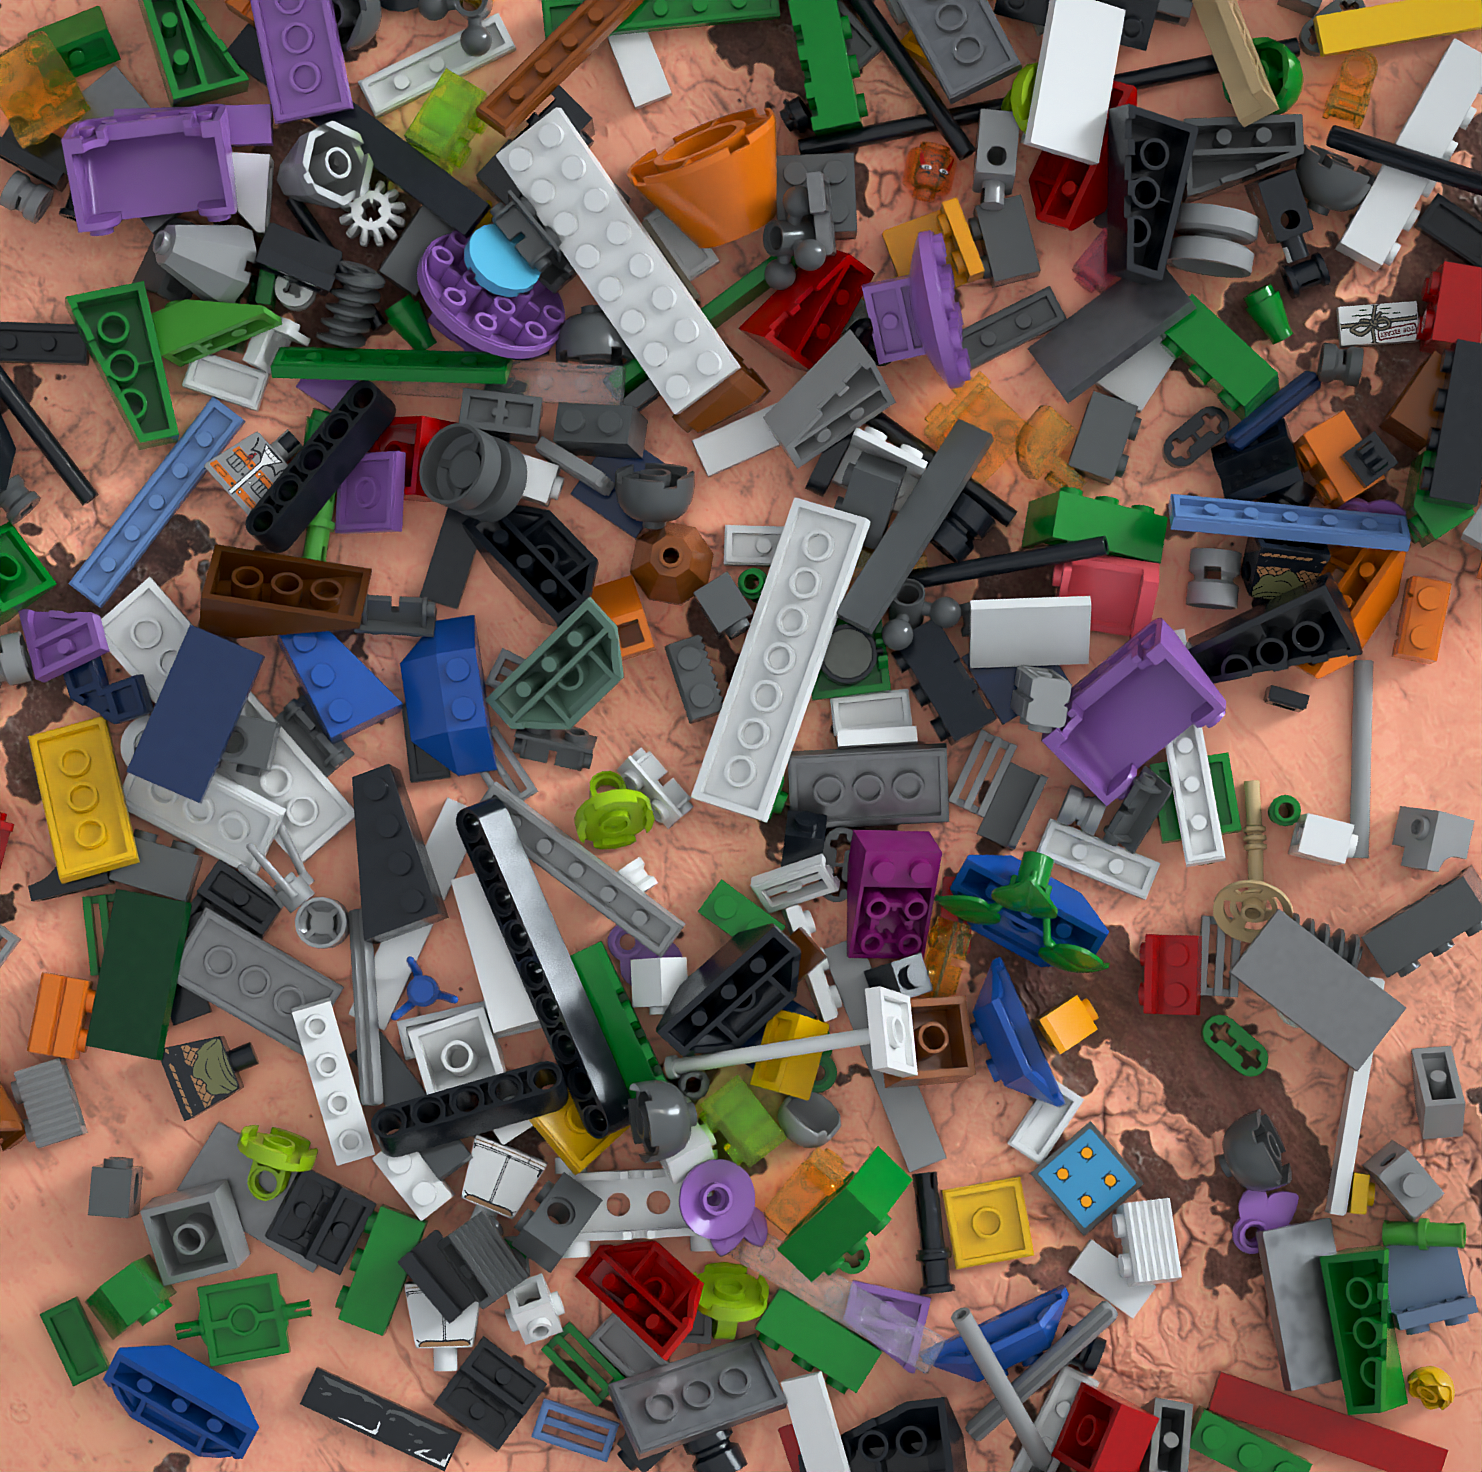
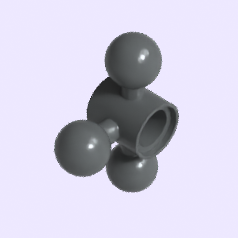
[418,0,493,57]
[763,185,826,290]
[882,578,961,650]

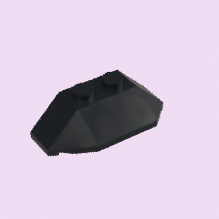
[461,505,599,627]
[656,923,801,1057]

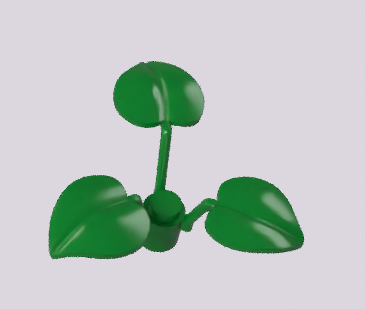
[934,851,1110,973]

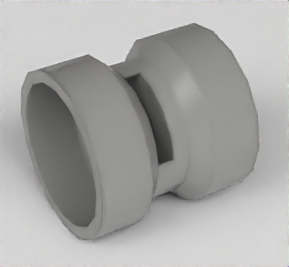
[0,170,54,224]
[1057,784,1106,836]

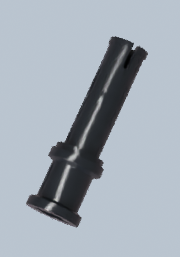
[912,1172,955,1295]

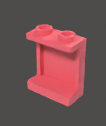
[1049,555,1159,640]

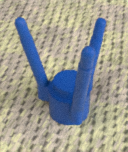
[391,956,458,1021]

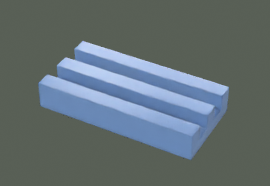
[531,1398,620,1462]

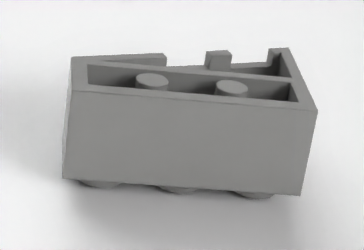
[763,329,896,469]

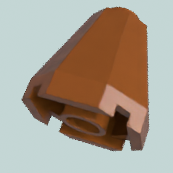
[672,340,771,433]
[630,522,714,606]

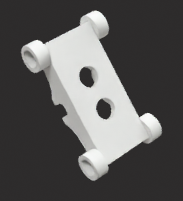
[554,1149,718,1258]

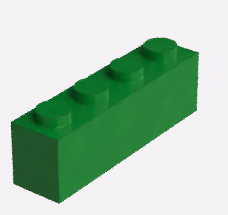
[570,941,668,1099]
[1319,1245,1408,1415]

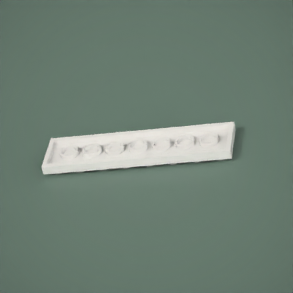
[496,107,741,415]
[691,497,871,823]
[101,577,355,864]

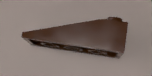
[199,544,372,638]

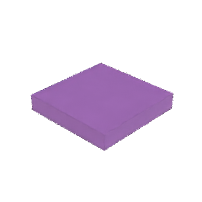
[335,451,406,534]

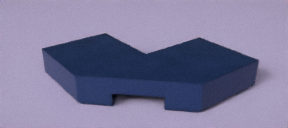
[63,656,154,724]

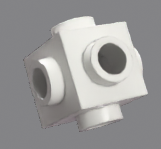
[504,1273,565,1345]

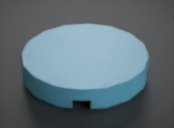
[464,224,541,297]

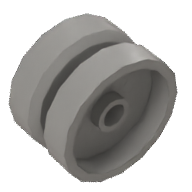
[1167,203,1260,278]

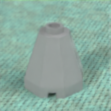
[277,120,374,209]
[153,225,257,303]

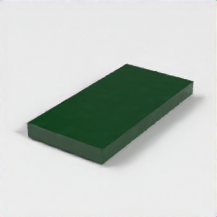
[86,889,192,1061]

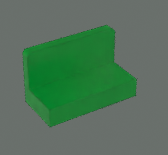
[27,6,121,88]

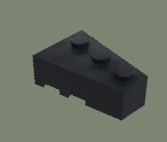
[476,85,595,206]
[891,620,997,746]

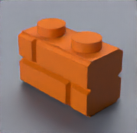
[1391,576,1452,664]
[27,972,96,1060]

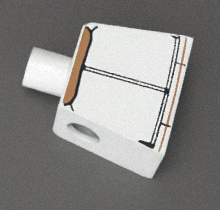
[461,1134,548,1219]
[405,1281,480,1371]

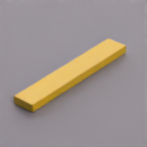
[1313,0,1482,57]

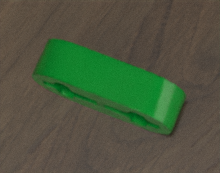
[1201,1014,1269,1077]

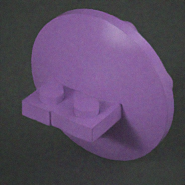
[417,230,565,359]
[862,230,971,389]

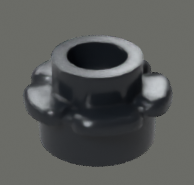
[780,96,812,133]

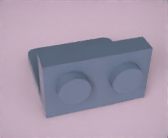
[1383,1245,1478,1335]

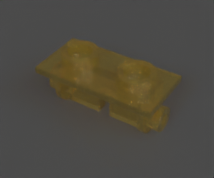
[922,916,972,998]

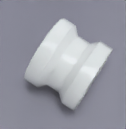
[274,277,317,311]
[617,857,658,893]

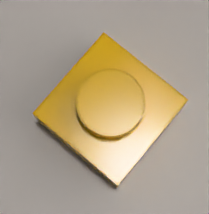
[1347,1172,1375,1215]

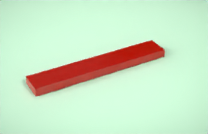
[1207,1371,1448,1472]

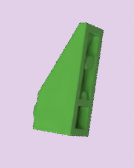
[152,299,282,367]

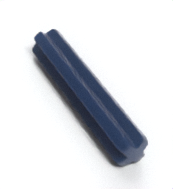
[1225,370,1321,451]

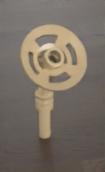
[1213,780,1293,943]

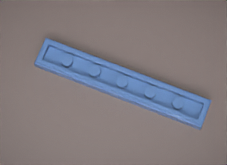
[68,397,246,609]
[1168,494,1411,552]

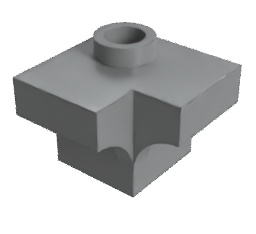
[1392,806,1475,872]

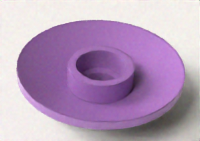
[679,1159,755,1240]

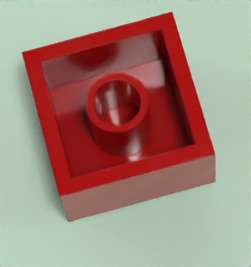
[1415,261,1482,355]
[1051,1382,1160,1472]

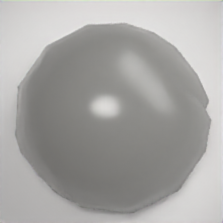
[777,1092,841,1148]

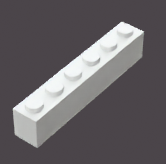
[1335,38,1482,272]

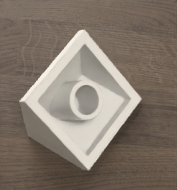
[408,1006,506,1095]

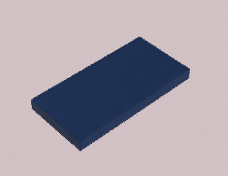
[126,624,265,804]

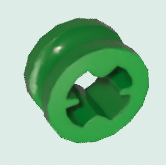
[839,1244,870,1274]

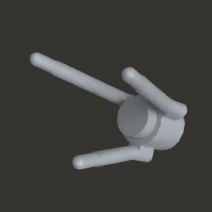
[237,821,315,913]

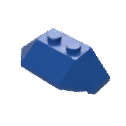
[400,615,498,776]
[950,855,1109,967]
[970,957,1067,1108]
[919,1284,1069,1385]
[103,1345,259,1459]

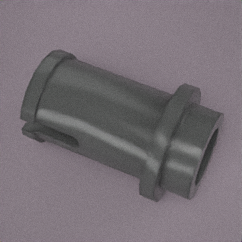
[678,1071,710,1100]

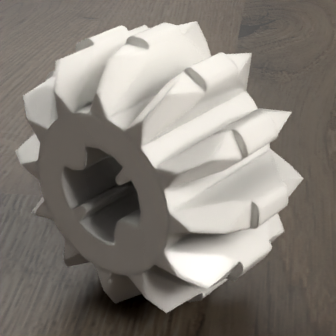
[339,181,406,247]

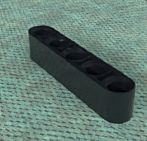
[245,380,396,553]
[371,1061,569,1157]

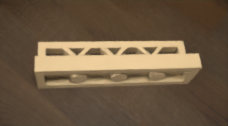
[1192,0,1279,127]

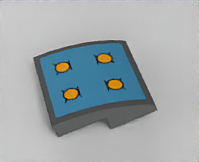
[1031,1121,1144,1236]

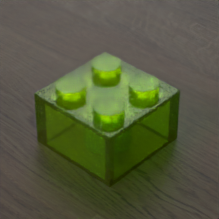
[404,68,489,175]
[698,1073,787,1168]

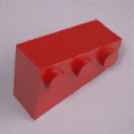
[738,250,875,372]

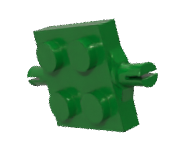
[1149,752,1242,866]
[175,1272,312,1367]

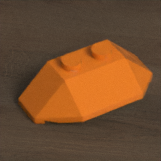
[1295,545,1406,679]

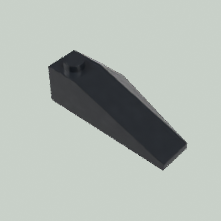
[798,1397,968,1472]

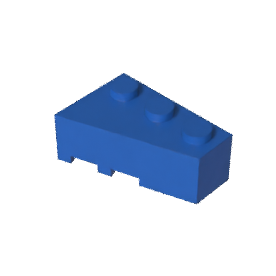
[277,631,403,744]

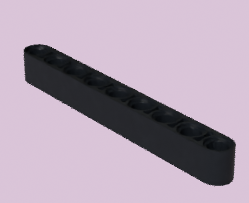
[456,798,631,1139]

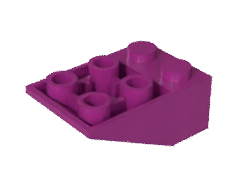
[847,830,942,959]

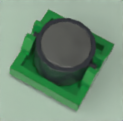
[812,618,891,701]

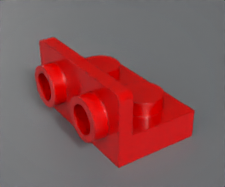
[1138,934,1202,1015]

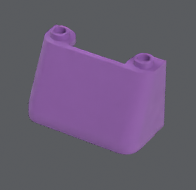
[61,104,238,236]
[1041,618,1226,806]

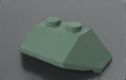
[485,597,624,729]

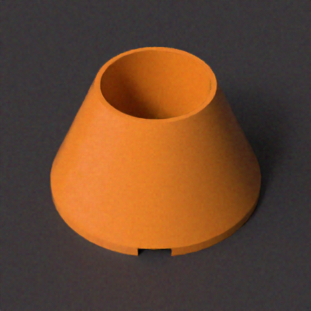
[627,108,777,248]

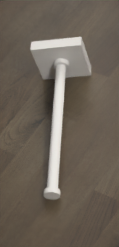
[664,986,918,1079]

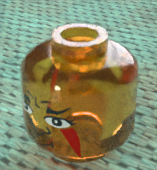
[902,141,957,203]

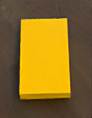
[28,716,140,884]

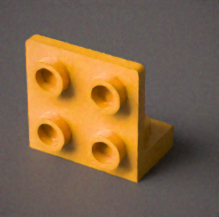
[882,197,985,289]

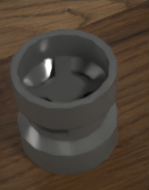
[1317,343,1364,387]

